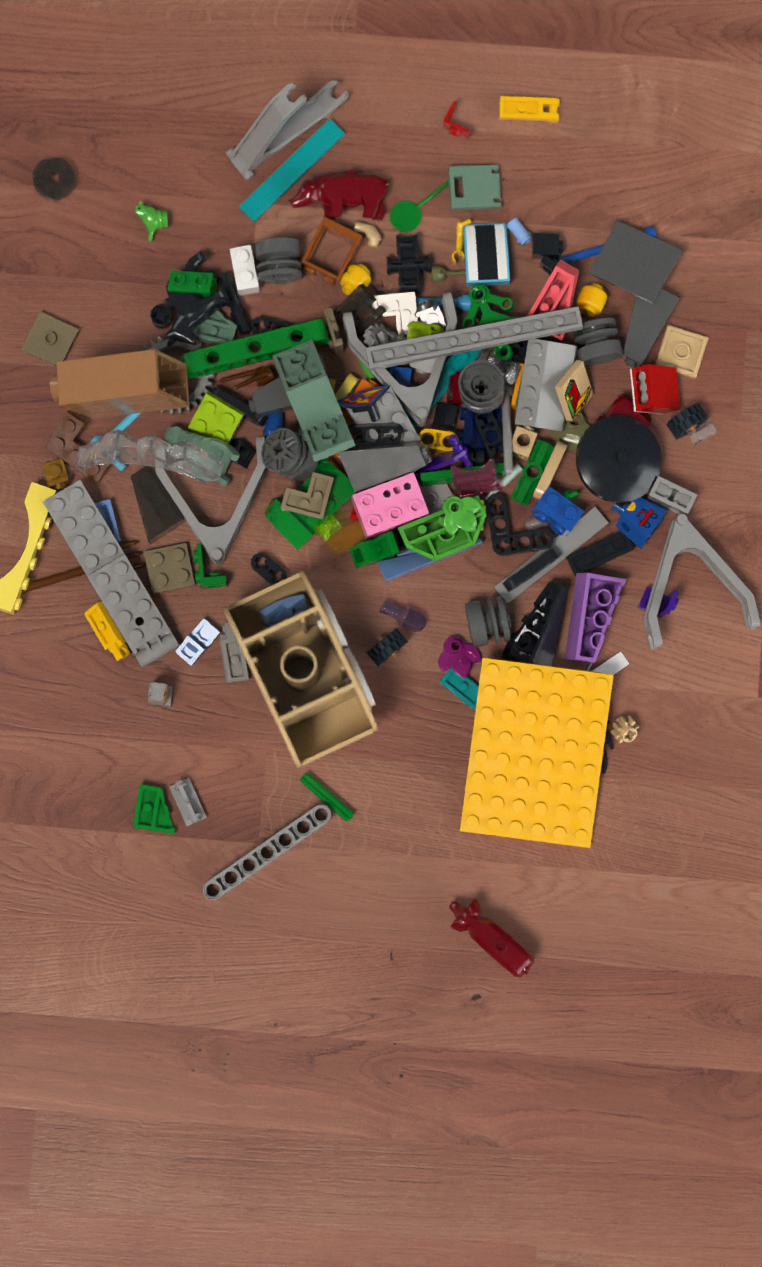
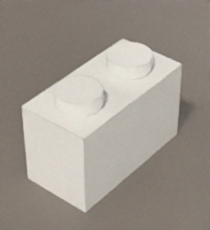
[230,245,260,296]

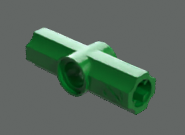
[510,440,555,506]

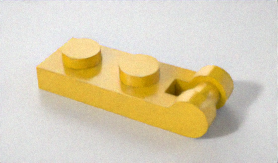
[499,96,560,122]

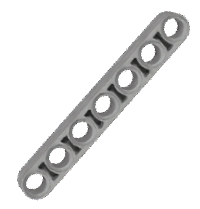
[203,805,331,901]

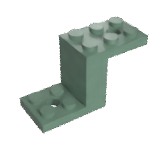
[272,339,355,462]

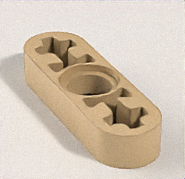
[532,440,568,500]

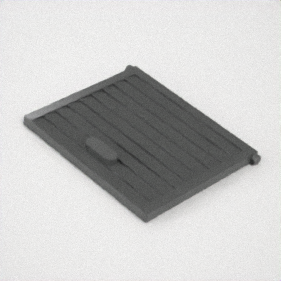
[588,221,684,304]

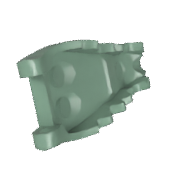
[163,425,240,487]

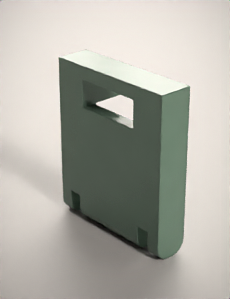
[447,165,502,211]

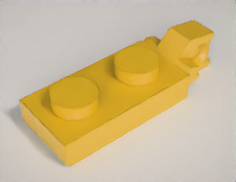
[84,601,130,661]

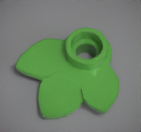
[442,496,482,535]

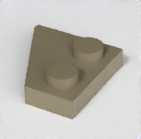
[321,308,343,355]

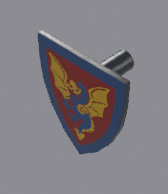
[338,385,390,422]

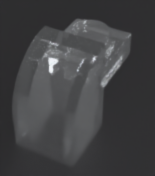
[475,349,522,386]

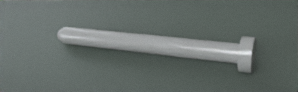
[502,386,513,475]

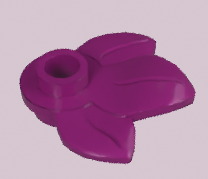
[438,636,481,678]

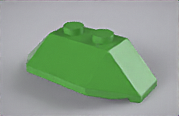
[398,495,487,562]

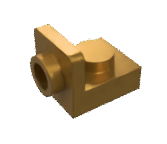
[42,458,71,491]

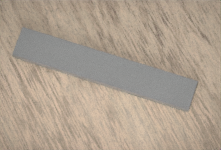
[494,507,609,604]

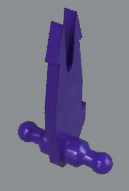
[414,435,473,478]

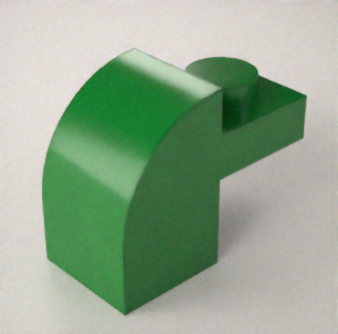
[349,531,399,569]

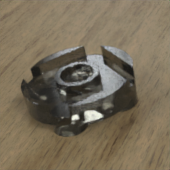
[33,157,76,202]

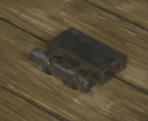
[333,284,386,338]

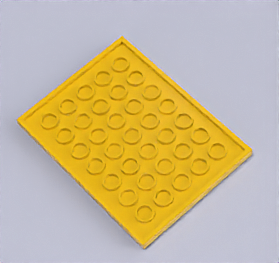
[460,657,614,848]

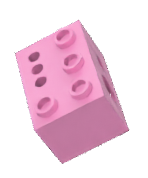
[351,472,429,539]

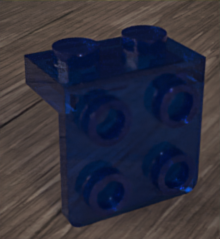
[459,407,503,451]

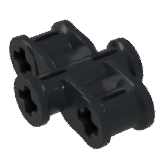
[386,234,430,295]

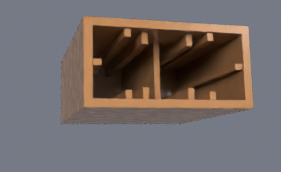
[50,349,189,419]

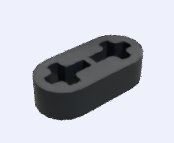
[251,553,287,585]

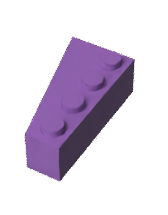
[565,573,627,663]

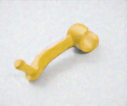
[452,219,472,264]

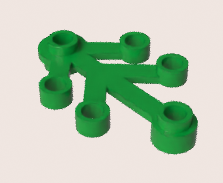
[462,284,518,361]

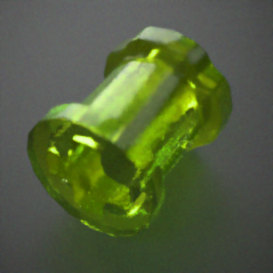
[313,514,342,542]

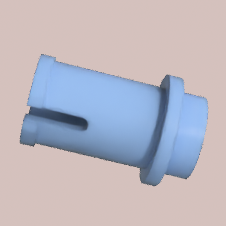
[507,218,533,246]

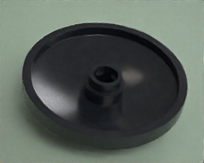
[576,416,662,503]

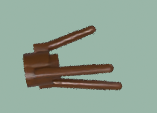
[220,366,275,405]

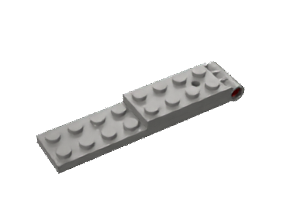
[43,480,180,668]

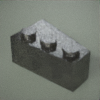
[131,464,186,545]

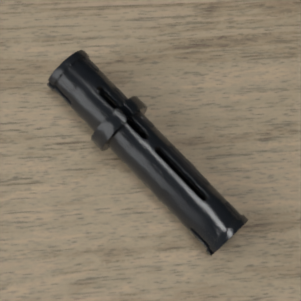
[217,271,253,336]

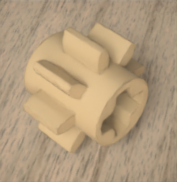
[611,716,639,743]

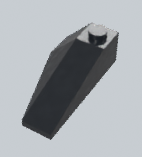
[501,582,567,666]

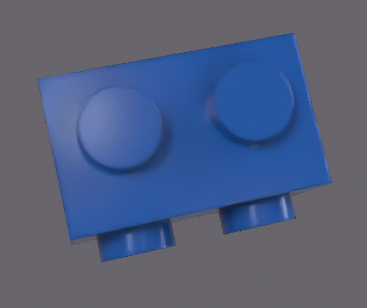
[530,486,584,536]

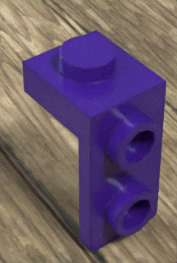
[637,587,679,619]

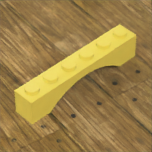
[0,482,57,615]

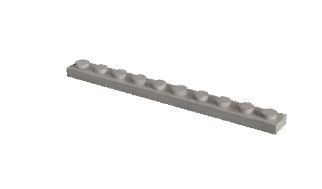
[365,306,583,371]

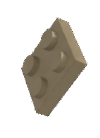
[144,543,195,595]

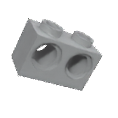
[647,476,697,516]

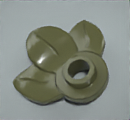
[550,412,590,452]

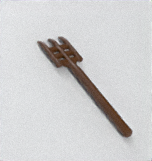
[21,540,146,594]

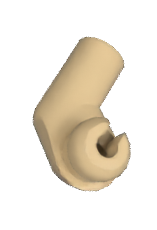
[354,221,381,247]

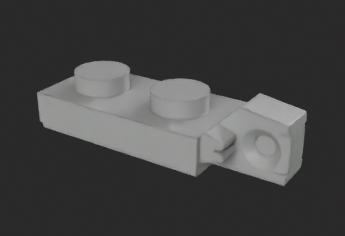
[219,622,249,684]

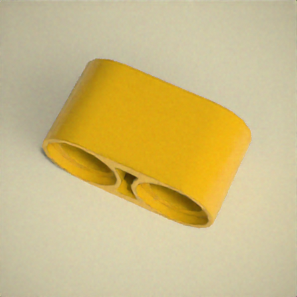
[418,429,459,454]

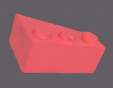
[527,259,579,341]

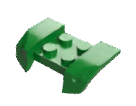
[265,459,355,550]

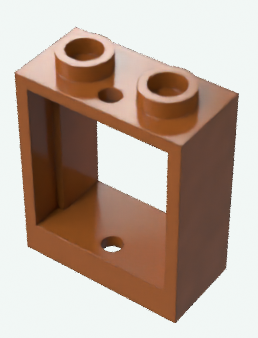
[301,217,363,286]

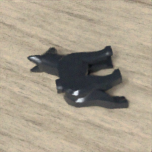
[163,250,232,346]

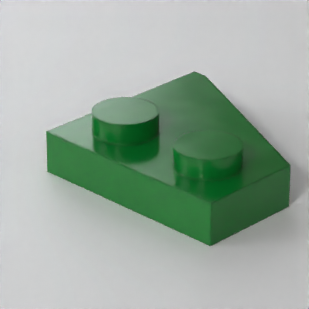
[132,784,175,834]

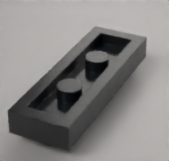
[566,532,634,577]

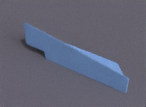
[377,539,483,583]

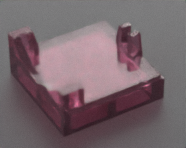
[451,459,502,497]

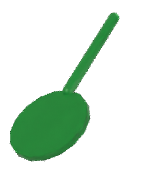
[390,181,448,232]

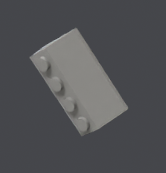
[515,339,577,432]
[346,385,432,482]

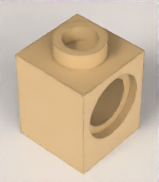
[512,425,538,461]

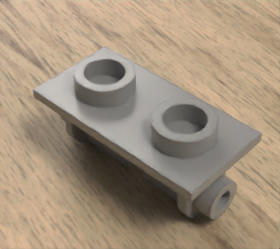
[169,778,207,826]

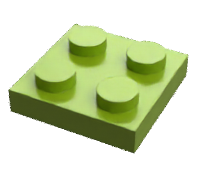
[187,391,245,443]

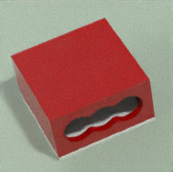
[630,364,680,414]

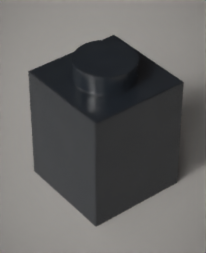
[532,233,563,260]

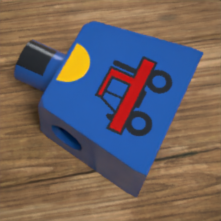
[611,497,667,549]

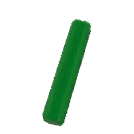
[300,773,354,822]

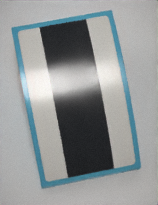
[463,223,510,287]

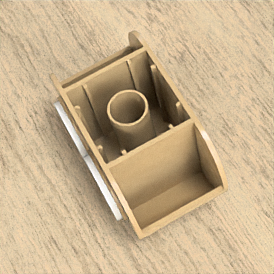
[222,571,378,768]

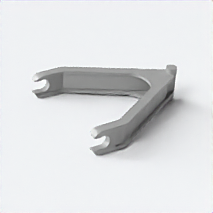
[226,80,348,181]
[343,292,457,427]
[154,436,267,566]
[643,514,760,650]

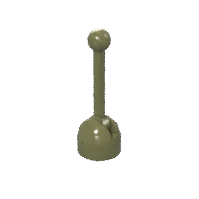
[430,266,466,283]

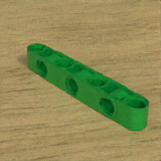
[181,319,330,379]

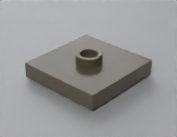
[21,311,79,367]

